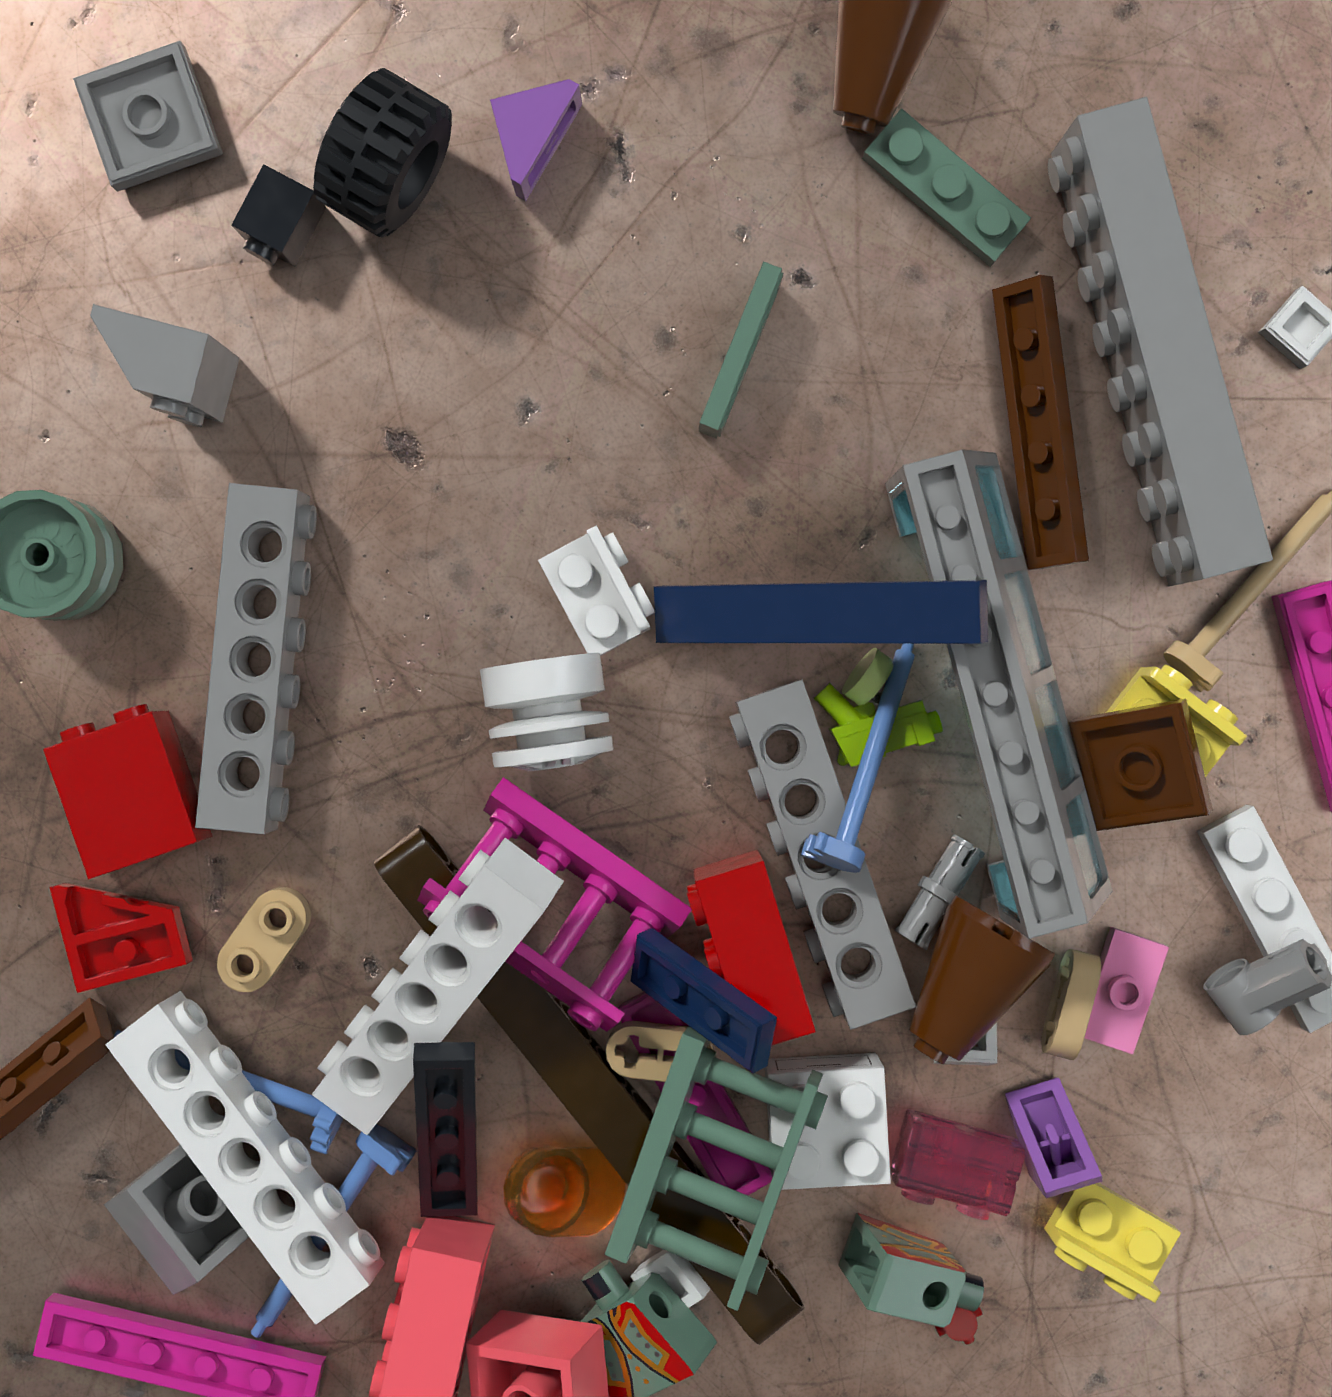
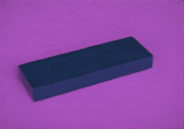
[630,928,777,1074]

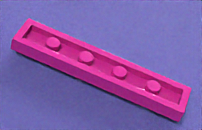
[33,1293,326,1397]

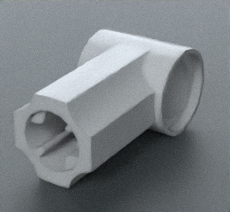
[1203,939,1332,1035]

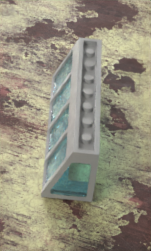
[885,450,1113,939]

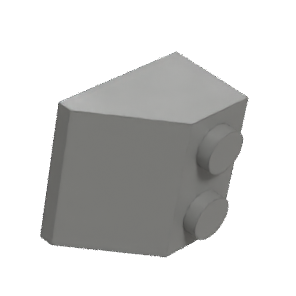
[90,304,239,427]
[104,1145,249,1295]

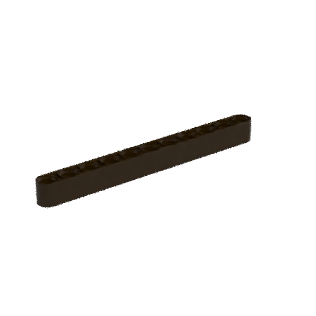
[374,825,805,1345]

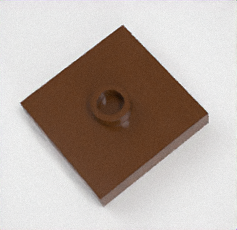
[1069,698,1213,831]

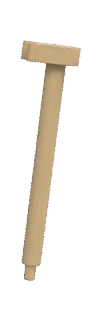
[1163,490,1332,692]

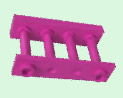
[418,777,691,1032]

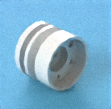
[480,652,614,771]

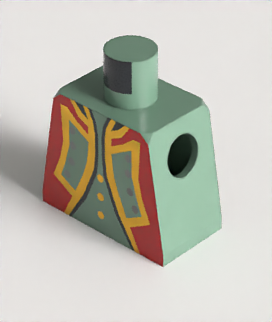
[838,1213,984,1327]
[580,1259,717,1397]

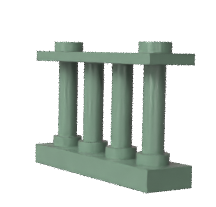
[604,1026,828,1311]

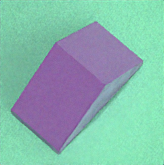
[490,79,582,201]
[1005,1077,1102,1198]

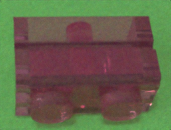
[890,1109,1025,1220]

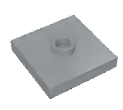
[73,41,223,192]

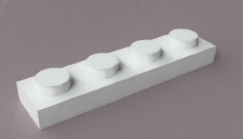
[1197,805,1332,1033]

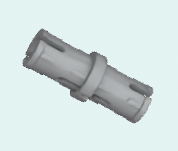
[894,834,985,950]

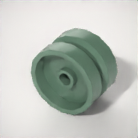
[0,490,124,621]

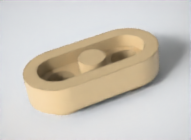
[217,887,311,992]

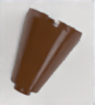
[833,0,952,135]
[909,895,1055,1065]

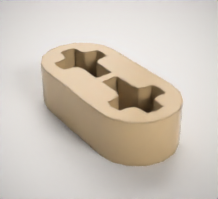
[1041,949,1101,1060]
[606,1021,714,1083]

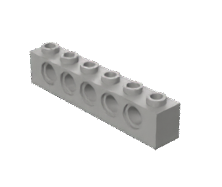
[195,483,317,834]
[729,679,916,1030]

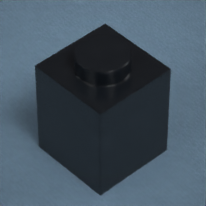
[231,164,326,267]

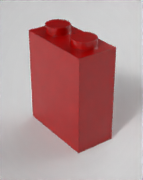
[43,704,213,880]

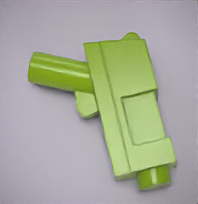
[814,683,943,767]

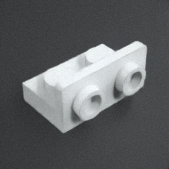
[538,525,655,656]

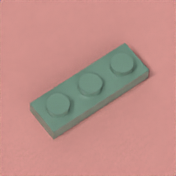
[862,108,1031,267]

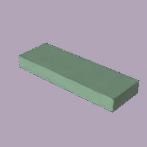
[699,261,784,439]

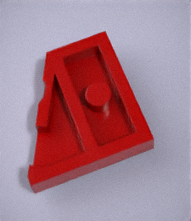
[49,883,193,993]

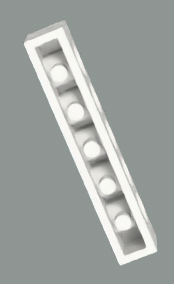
[312,838,564,1135]
[105,991,385,1325]

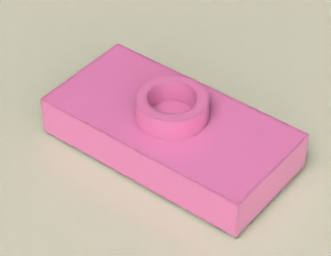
[1084,926,1169,1054]

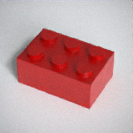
[686,849,816,1045]

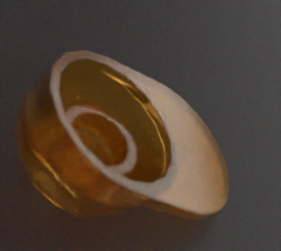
[503,1145,625,1237]

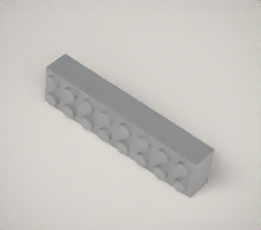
[1048,97,1273,587]

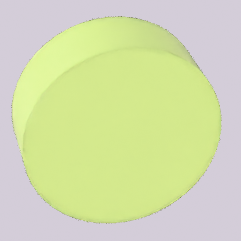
[842,648,893,705]

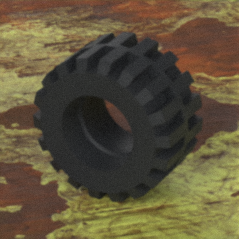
[313,68,452,238]

